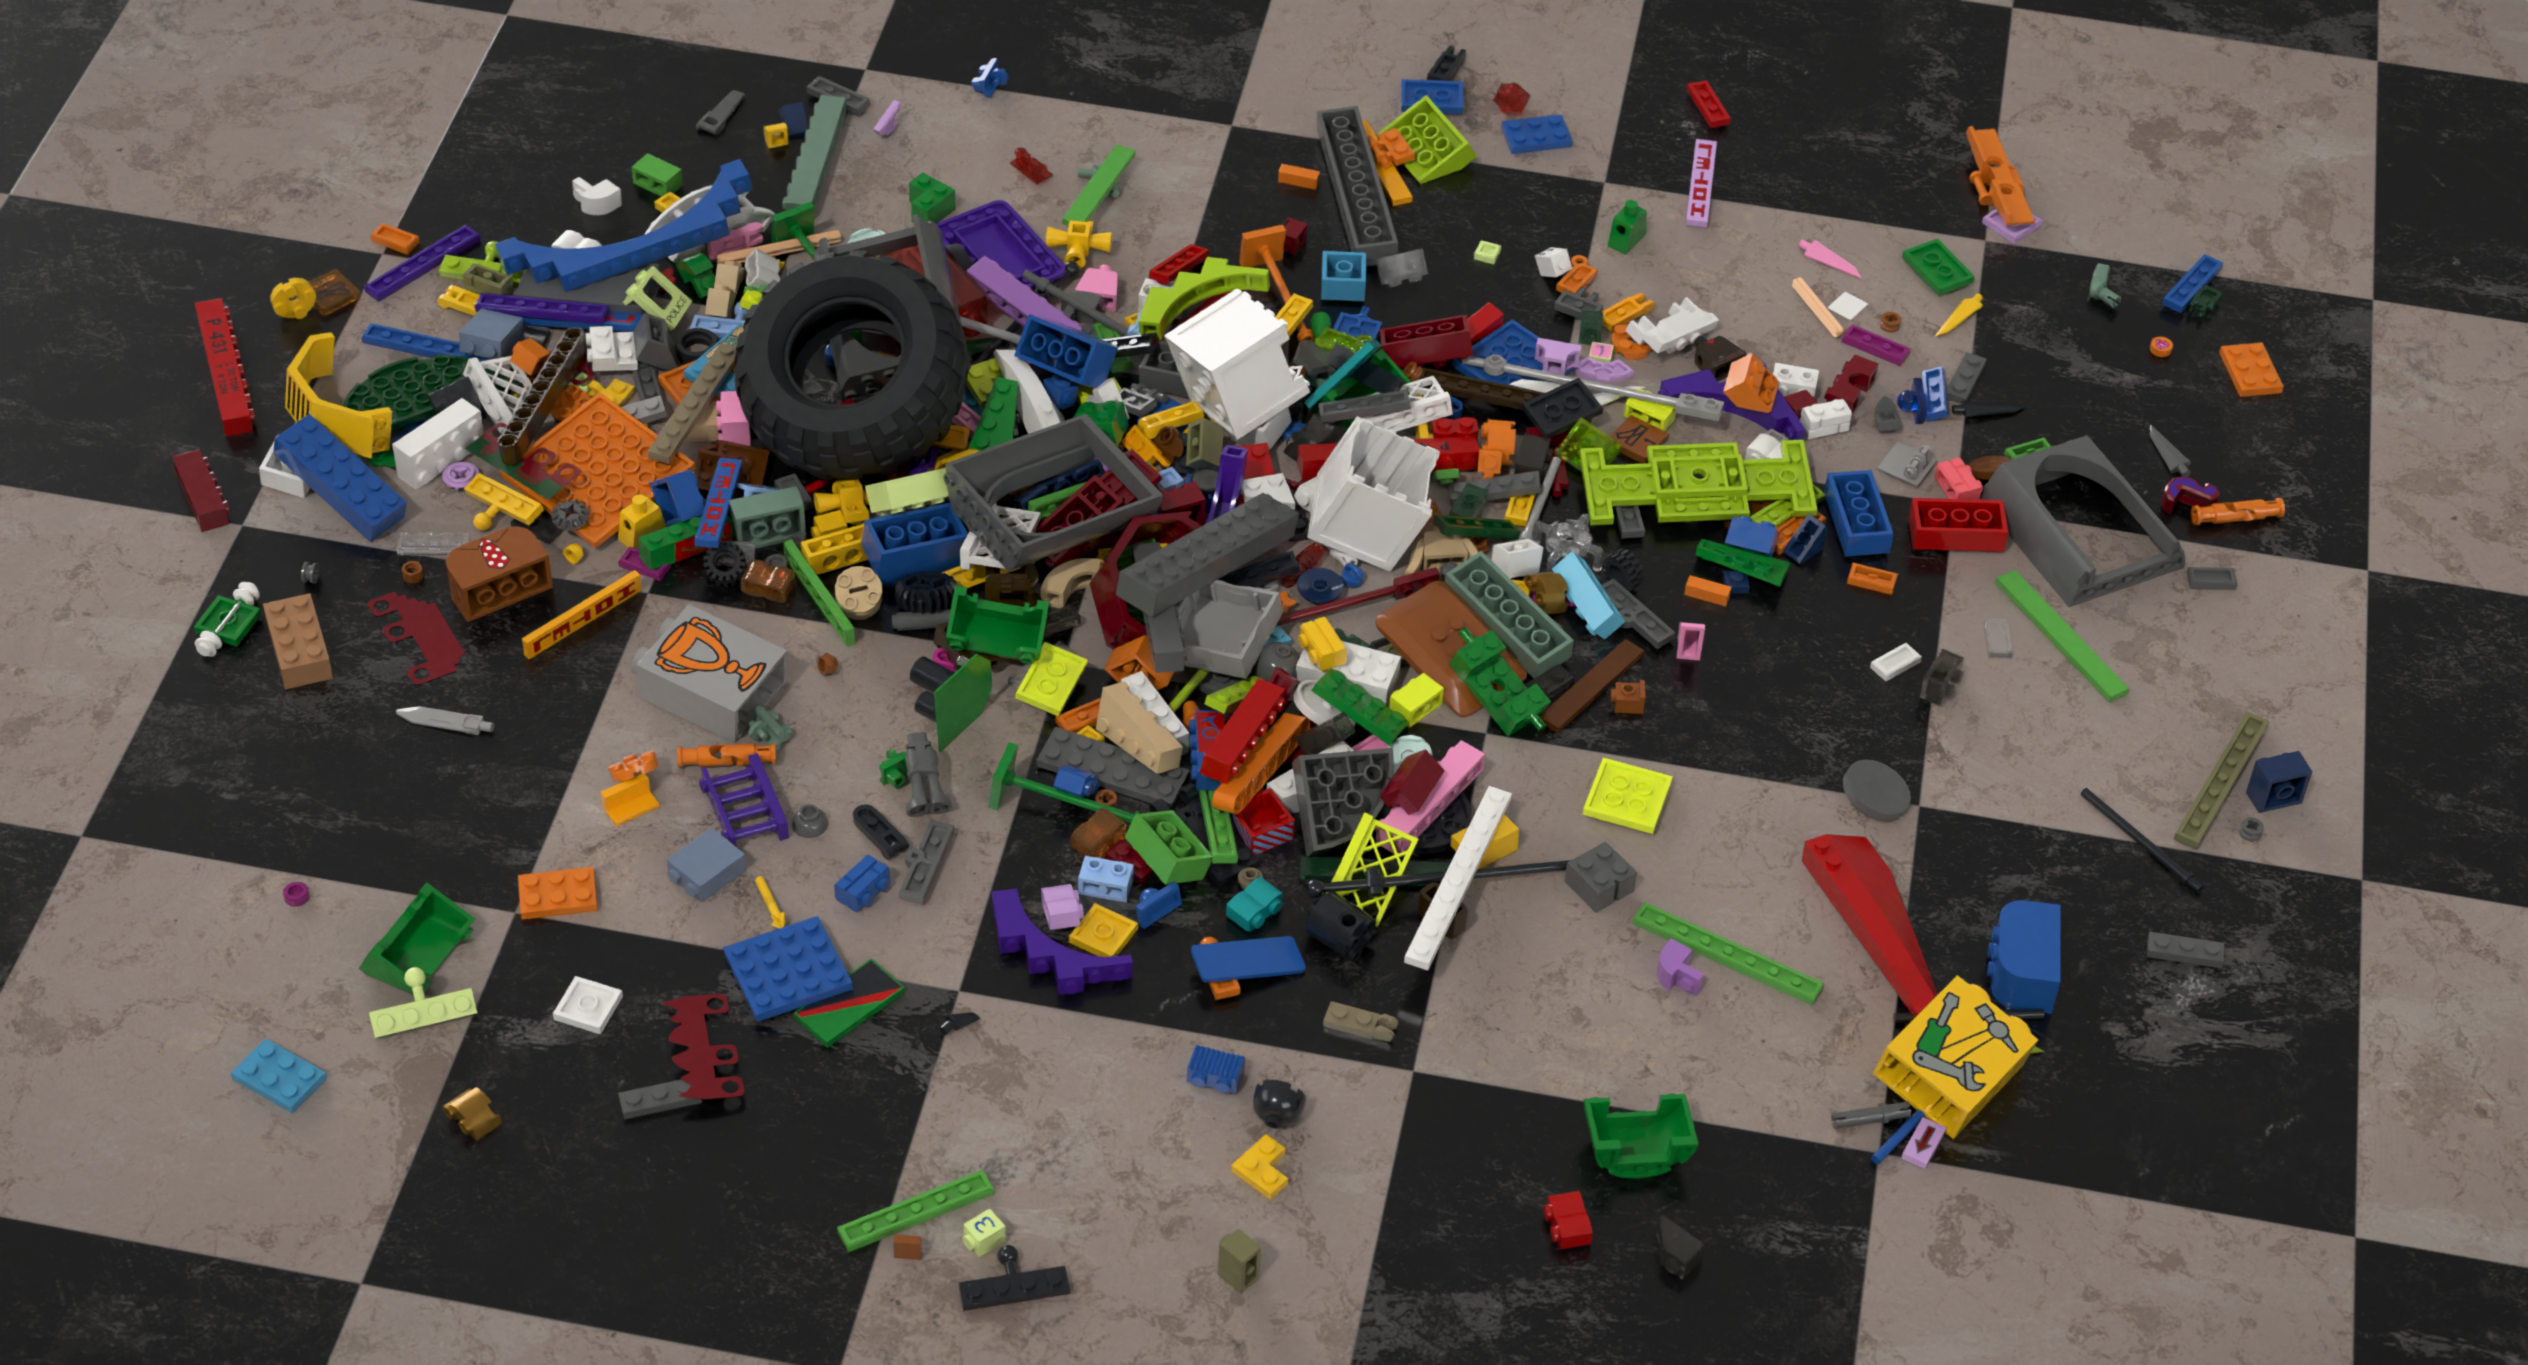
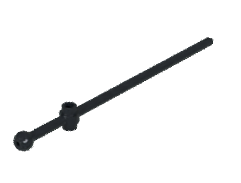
[971,261,1079,366]
[1306,860,1571,899]

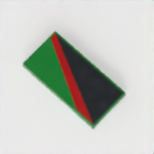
[794,959,905,1048]

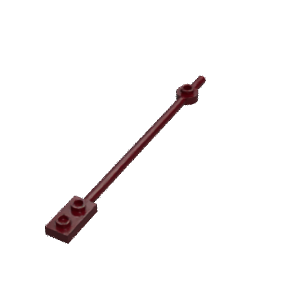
[1276,567,1440,626]

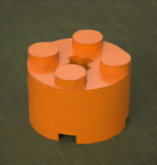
[1480,419,1516,466]

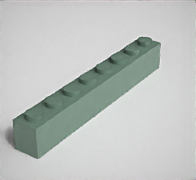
[782,95,846,212]

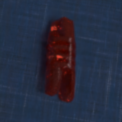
[1281,542,1325,588]

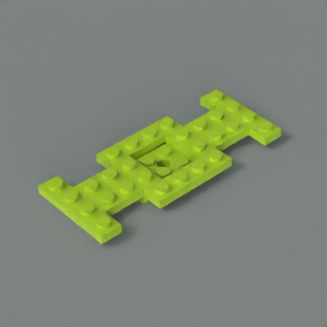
[1579,440,1818,525]

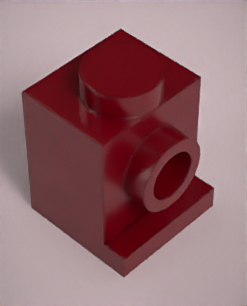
[1283,217,1308,255]

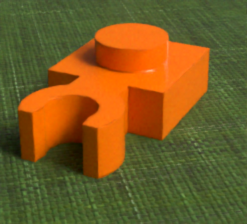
[1478,448,1502,479]

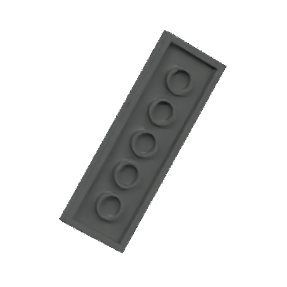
[1036,727,1190,810]

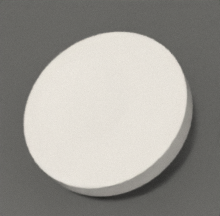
[1293,680,1357,732]

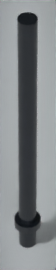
[2080,788,2204,893]

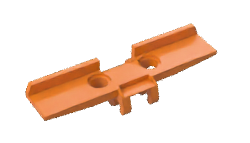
[1966,126,2035,226]

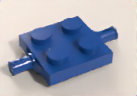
[1328,306,1383,353]

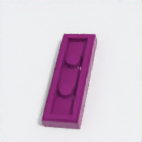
[1842,324,1911,367]

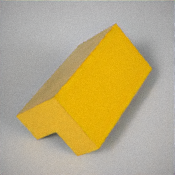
[1451,814,1519,868]

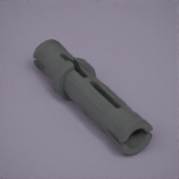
[1831,1101,1911,1129]

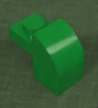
[675,252,715,299]

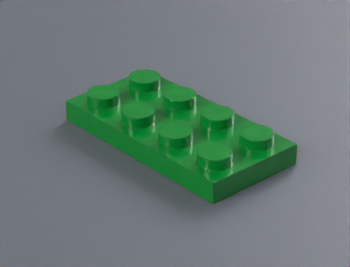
[1311,668,1409,746]

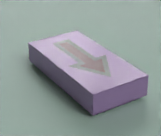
[1901,1117,1947,1169]

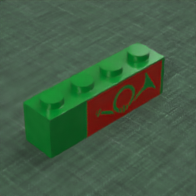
[639,515,733,570]

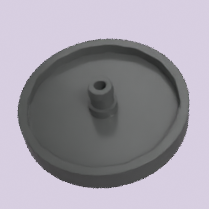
[1843,760,1911,821]

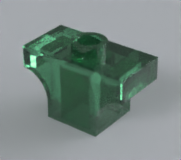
[1449,483,1488,518]

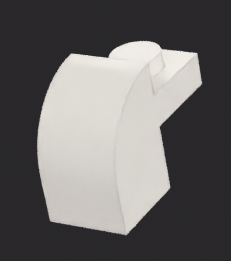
[573,177,622,215]

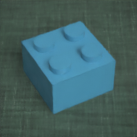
[1321,251,1366,301]

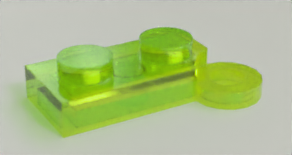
[1315,327,1373,353]

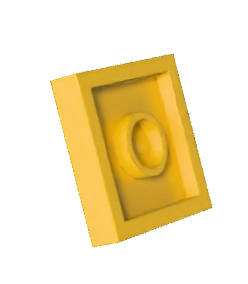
[1069,903,1138,957]

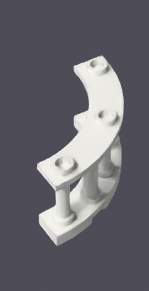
[645,185,776,263]

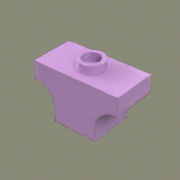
[1535,338,1581,375]

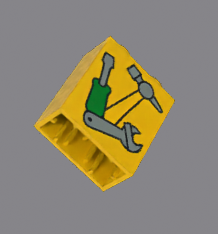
[1872,975,2038,1139]

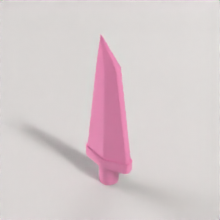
[1798,239,1862,279]

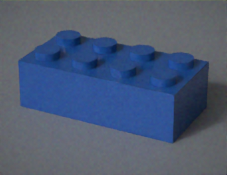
[1824,470,1894,557]

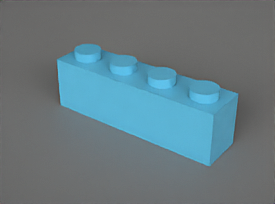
[1552,551,1626,639]

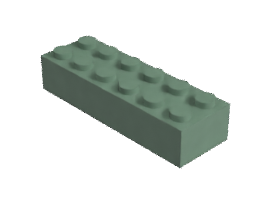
[1445,551,1574,680]

